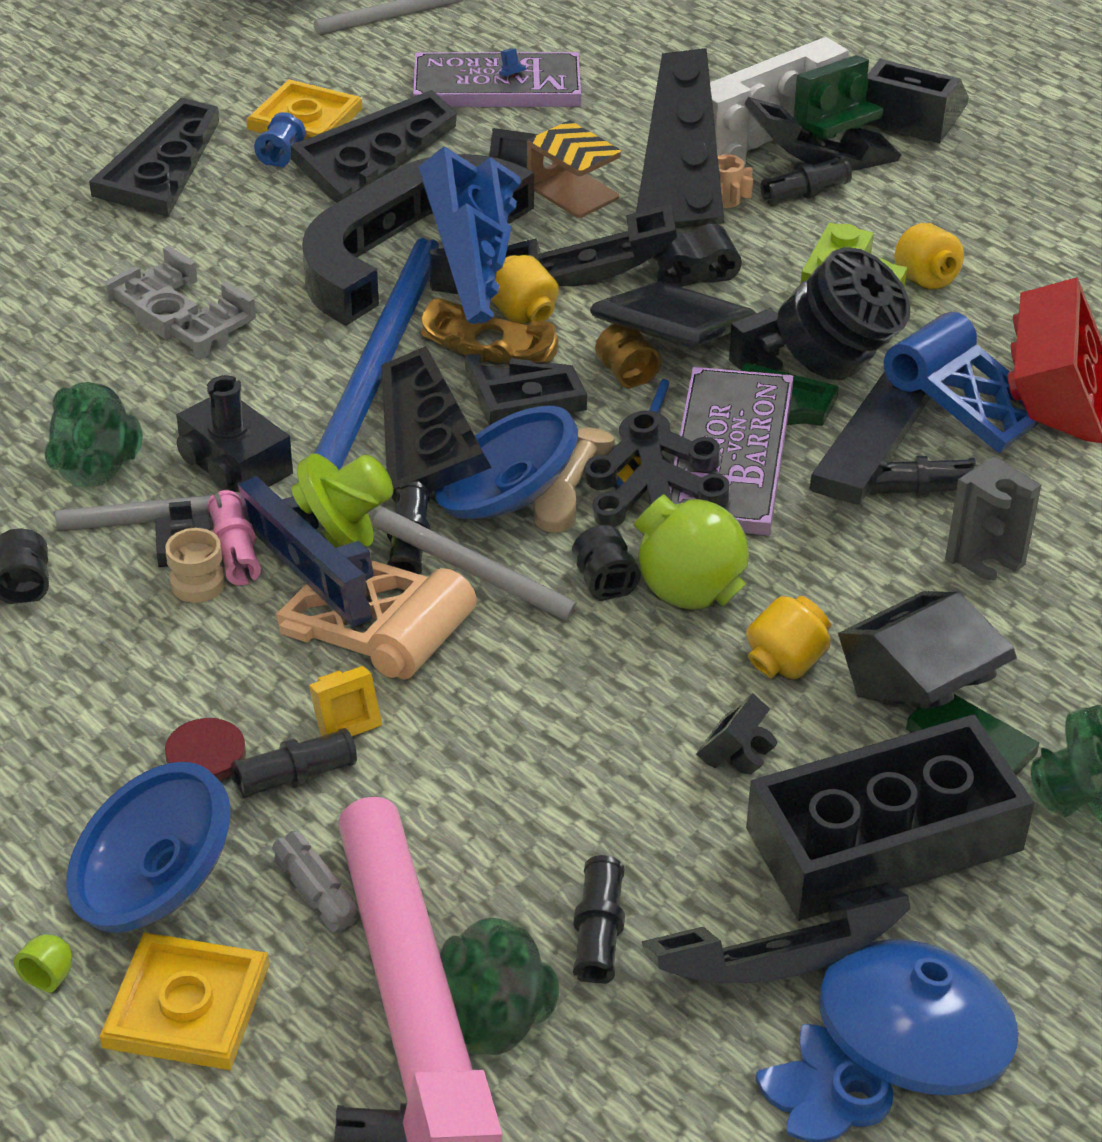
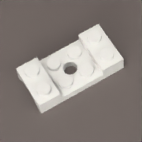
[710,37,849,164]

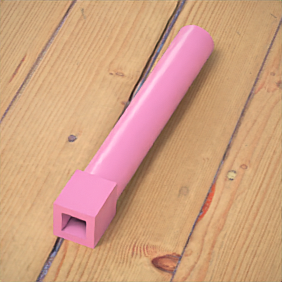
[338,797,503,1142]

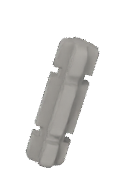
[273,831,359,933]

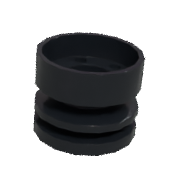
[777,247,910,380]

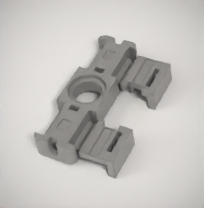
[105,245,256,359]

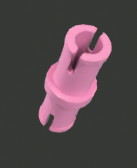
[207,490,261,586]

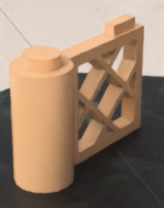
[276,560,477,680]

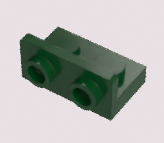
[794,55,883,139]

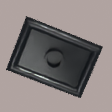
[590,281,756,348]

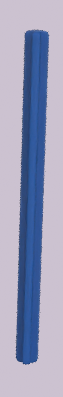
[314,237,439,470]

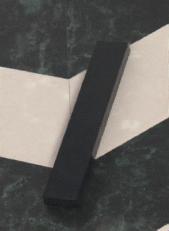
[809,371,931,505]

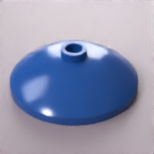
[435,406,578,520]
[66,762,230,933]
[819,939,1019,1095]

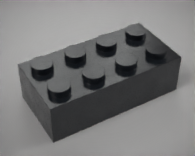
[746,714,1035,921]

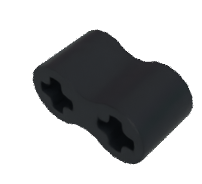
[648,223,742,287]

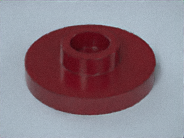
[165,718,246,781]

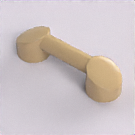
[534,427,615,533]

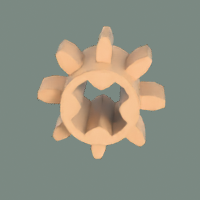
[718,154,753,208]

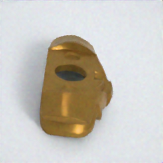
[421,298,559,363]

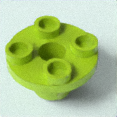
[291,453,393,548]

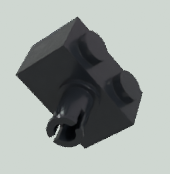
[176,375,293,492]

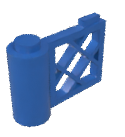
[883,312,1040,453]

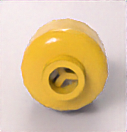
[894,223,964,290]
[491,255,559,324]
[746,595,831,680]

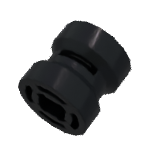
[572,525,641,601]
[0,528,49,604]

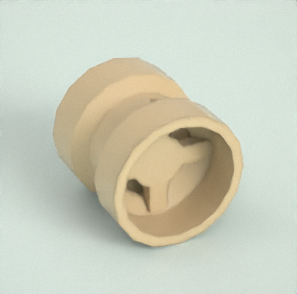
[165,528,225,603]

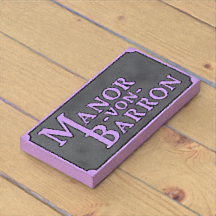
[413,52,581,107]
[669,367,793,536]

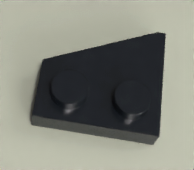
[465,354,587,426]

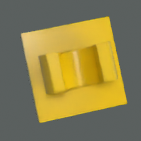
[309,666,382,736]

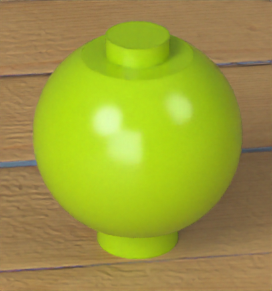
[633,494,749,610]

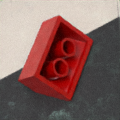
[1008,277,1102,443]

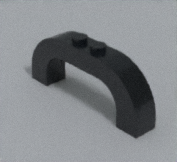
[302,154,534,326]

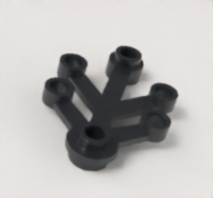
[585,410,730,527]

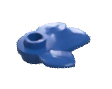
[756,1024,893,1142]

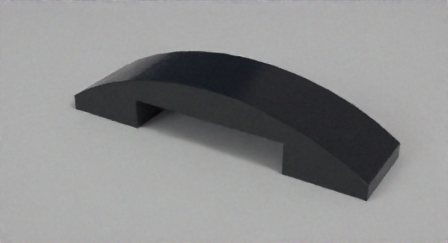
[744,97,901,171]
[505,204,677,286]
[642,883,910,983]

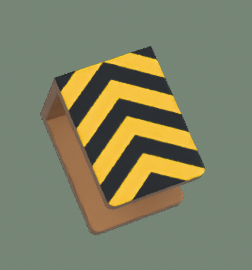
[527,120,621,218]

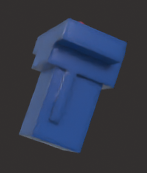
[499,48,527,76]

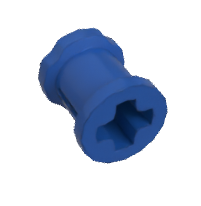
[254,112,306,167]

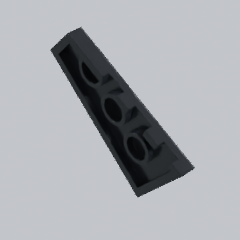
[636,48,724,228]
[291,90,457,203]
[89,98,220,217]
[382,346,492,504]

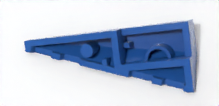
[419,146,521,324]

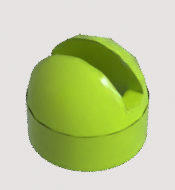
[13,934,72,993]

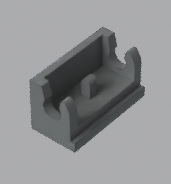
[945,456,1042,581]

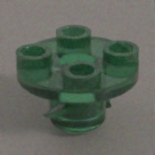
[45,382,143,487]
[1030,705,1102,822]
[440,918,559,1055]

